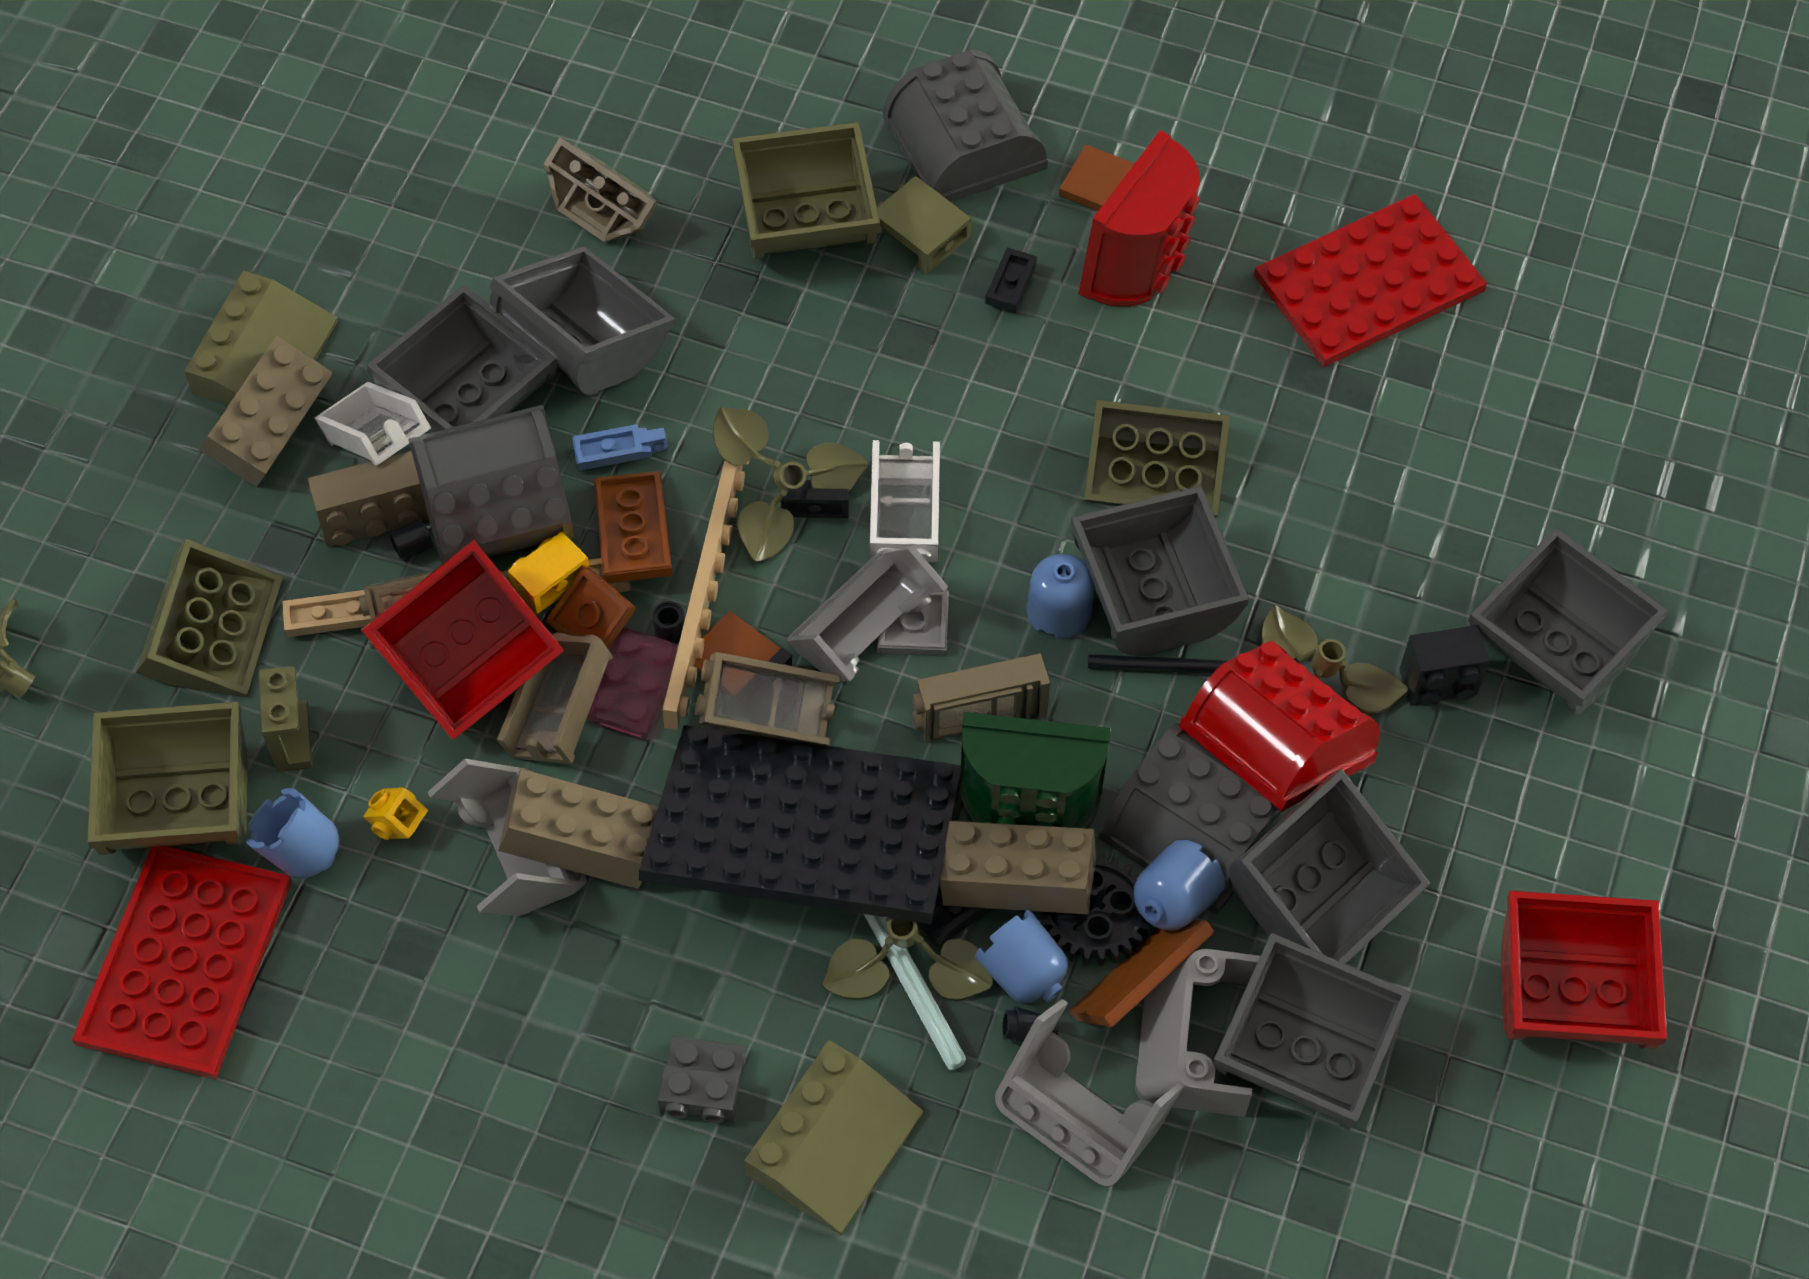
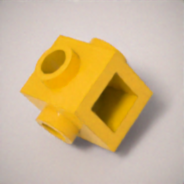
[363,787,428,840]

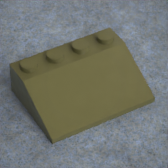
[184,270,338,405]
[1084,400,1230,516]
[136,539,283,697]
[744,1040,924,1235]

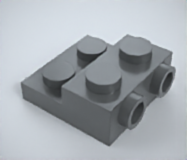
[658,1036,746,1123]

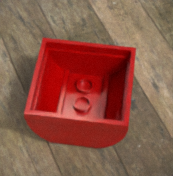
[1078,130,1200,307]
[361,539,564,740]
[1179,641,1380,811]
[1501,891,1667,1050]

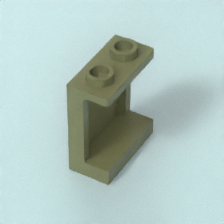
[876,176,971,274]
[259,666,313,772]

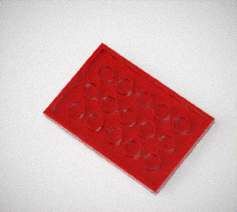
[1254,194,1487,367]
[72,846,292,1080]

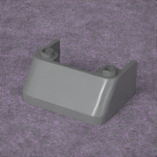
[787,545,948,682]
[428,759,587,916]
[1135,949,1260,1117]
[995,999,1185,1186]

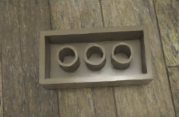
[199,335,333,487]
[307,451,429,547]
[498,769,658,889]
[940,821,1096,914]

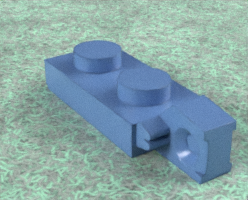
[572,424,668,471]

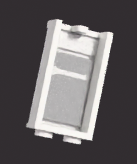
[314,382,431,466]
[870,440,940,563]

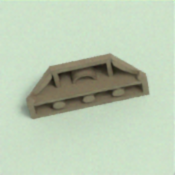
[544,137,658,243]

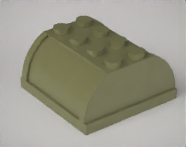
[732,122,880,260]
[87,702,248,855]

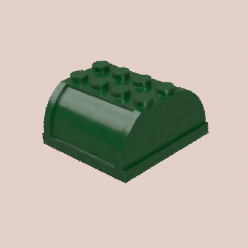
[960,712,1111,829]

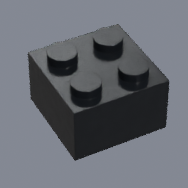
[1399,625,1489,706]

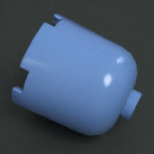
[1026,554,1095,639]
[246,788,340,878]
[1134,840,1225,931]
[974,909,1068,1004]

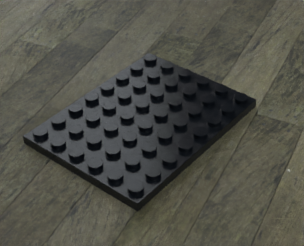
[639,725,961,924]

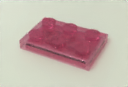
[586,627,679,740]

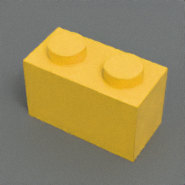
[508,531,589,615]

